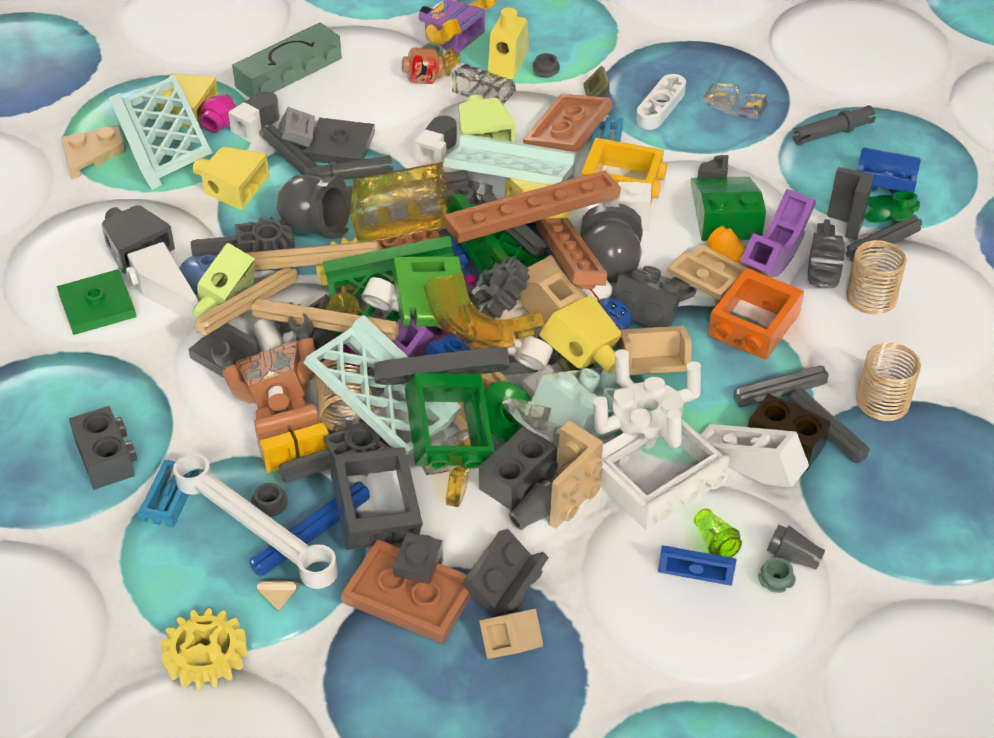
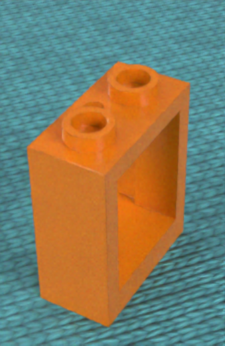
[708,267,804,360]

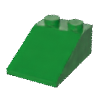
[691,177,766,241]

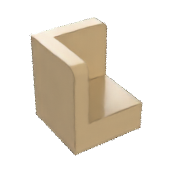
[479,608,543,659]

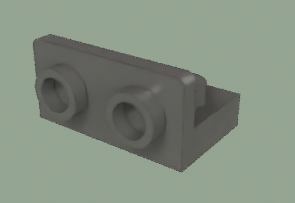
[462,529,549,616]

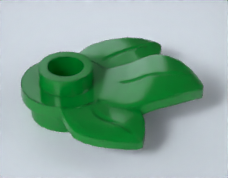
[865,191,920,222]

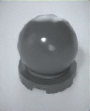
[276,174,356,239]
[580,203,643,283]

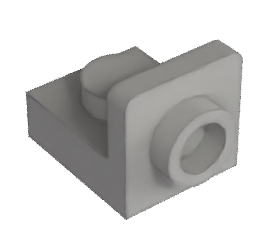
[278,107,315,147]

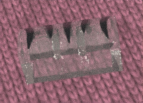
[452,63,516,105]

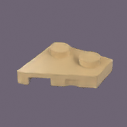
[61,126,125,179]

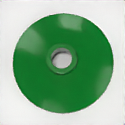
[484,381,540,443]

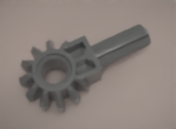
[190,216,295,257]
[807,219,845,288]
[279,418,391,482]

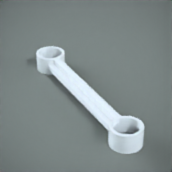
[361,277,553,371]
[173,453,338,589]

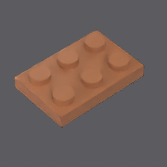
[523,94,613,152]
[341,539,472,644]

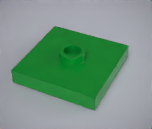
[56,269,136,335]

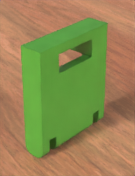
[392,257,470,327]

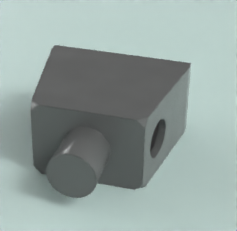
[101,205,175,274]

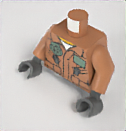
[210,313,316,411]

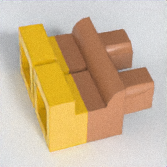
[254,397,329,473]

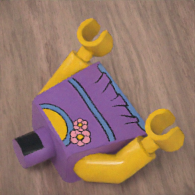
[419,0,498,56]

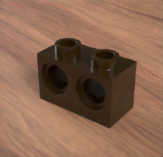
[748,394,831,471]

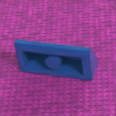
[658,545,737,586]

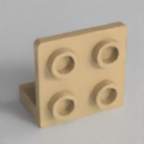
[550,420,604,529]

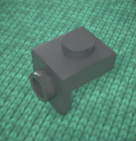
[393,532,443,584]

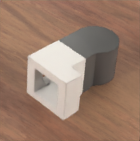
[228,92,280,143]
[415,115,457,169]

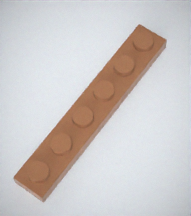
[443,170,621,243]
[535,218,607,289]

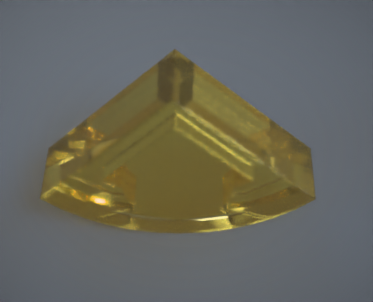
[445,466,470,507]

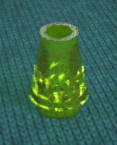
[693,508,742,558]

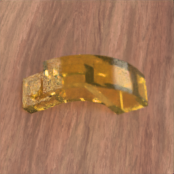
[423,273,544,349]

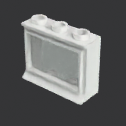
[600,419,729,530]

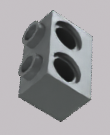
[69,405,137,490]
[479,426,558,511]

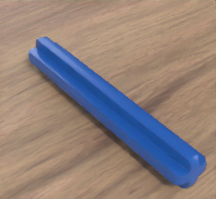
[249,482,370,576]

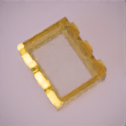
[350,162,449,242]

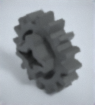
[468,257,530,324]

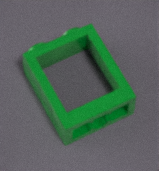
[404,373,494,469]

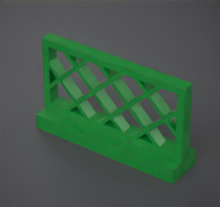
[445,194,549,273]
[323,235,459,337]

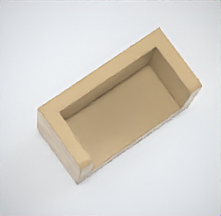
[619,326,692,375]

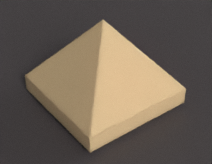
[257,580,300,611]

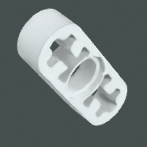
[636,74,686,130]

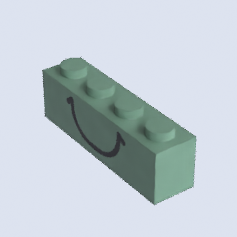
[232,22,342,98]

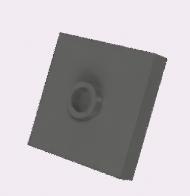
[304,117,375,163]

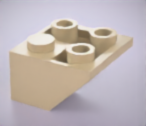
[519,255,588,327]

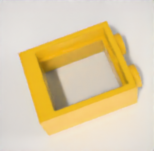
[581,137,668,206]

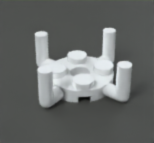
[593,349,701,448]

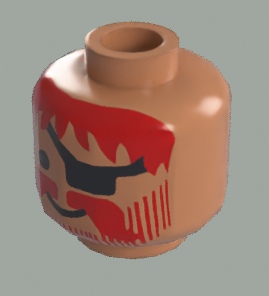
[401,47,443,84]

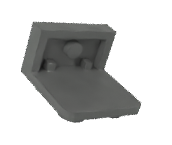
[612,265,697,328]

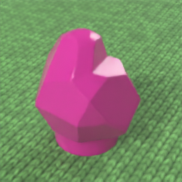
[200,94,236,133]

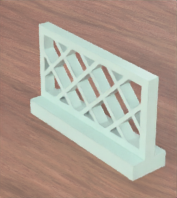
[109,75,212,190]
[444,134,577,185]
[304,315,462,455]

